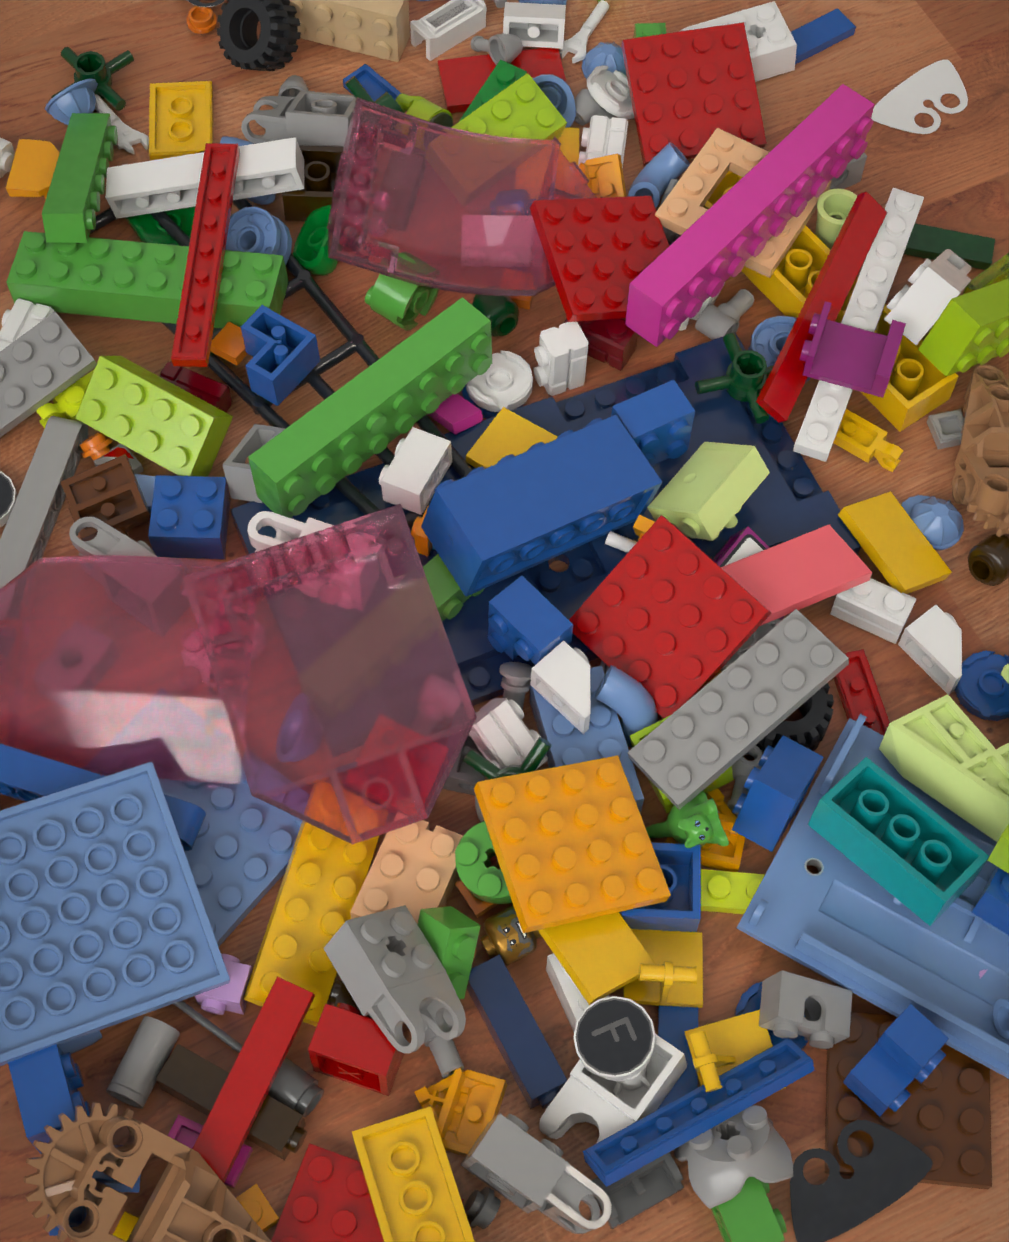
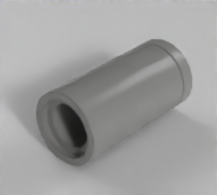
[106,1016,180,1109]

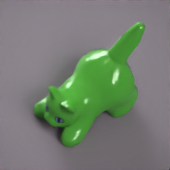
[646,790,729,848]

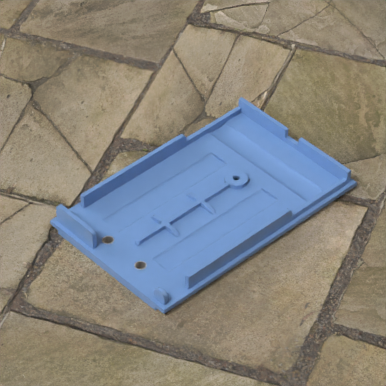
[737,714,1009,1079]

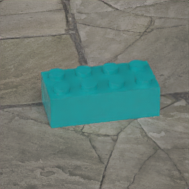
[807,757,989,926]

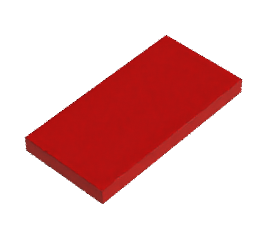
[438,48,567,113]

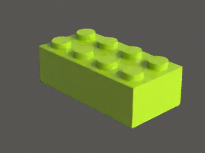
[424,73,567,207]
[918,278,1009,377]
[75,356,233,477]

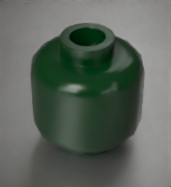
[471,287,519,337]

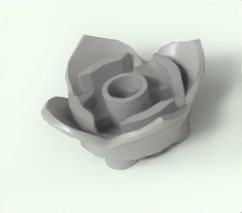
[674,1105,793,1209]

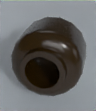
[968,534,1009,586]

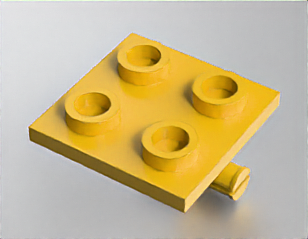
[623,929,703,1008]
[684,1009,786,1092]

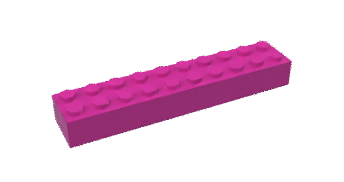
[625,84,875,347]

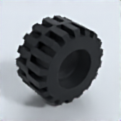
[217,0,301,71]
[756,683,834,752]

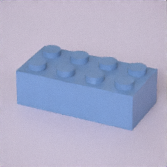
[529,666,644,815]

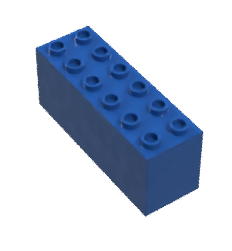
[421,415,663,597]

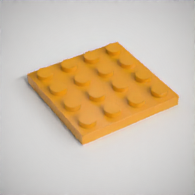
[473,755,671,933]

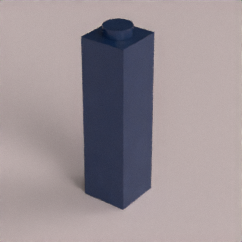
[467,955,567,1109]

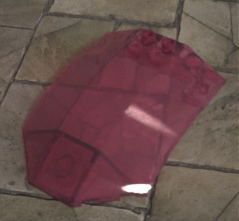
[327,97,603,296]
[182,504,477,844]
[0,555,259,785]

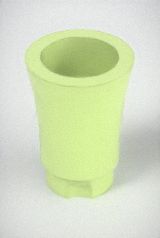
[815,188,857,250]

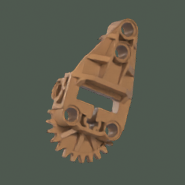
[951,364,1009,537]
[24,1102,271,1242]

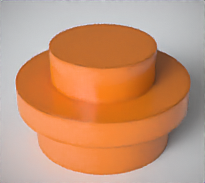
[186,6,217,34]
[79,432,113,461]

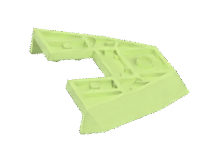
[879,664,1009,842]

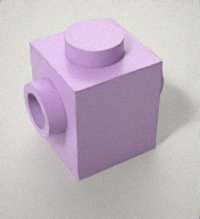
[195,953,252,1015]

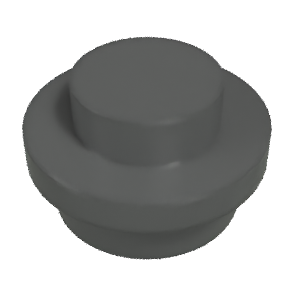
[464,1187,501,1229]

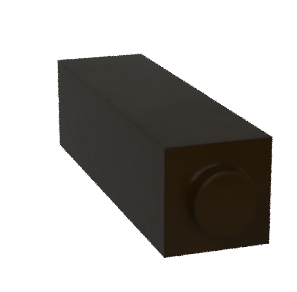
[156,1044,307,1161]

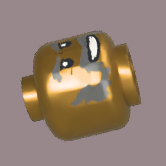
[480,906,541,965]

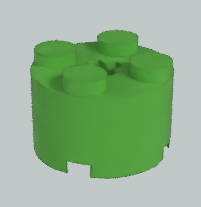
[364,252,441,331]
[455,821,512,904]

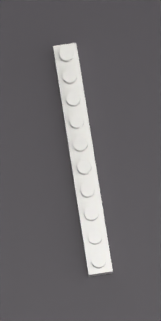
[793,188,924,462]

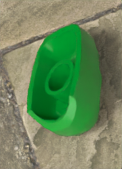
[293,204,347,276]

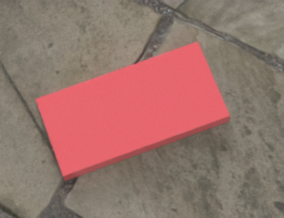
[721,525,872,626]

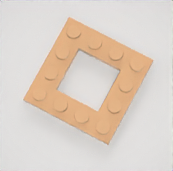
[655,128,832,278]

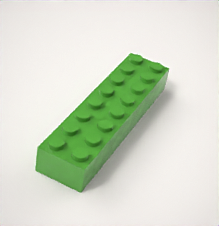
[6,231,289,328]
[248,297,493,518]

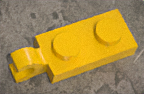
[834,409,903,472]

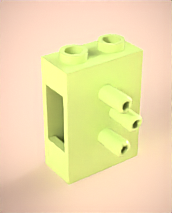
[647,442,770,541]

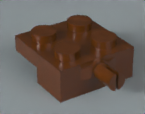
[60,454,151,541]

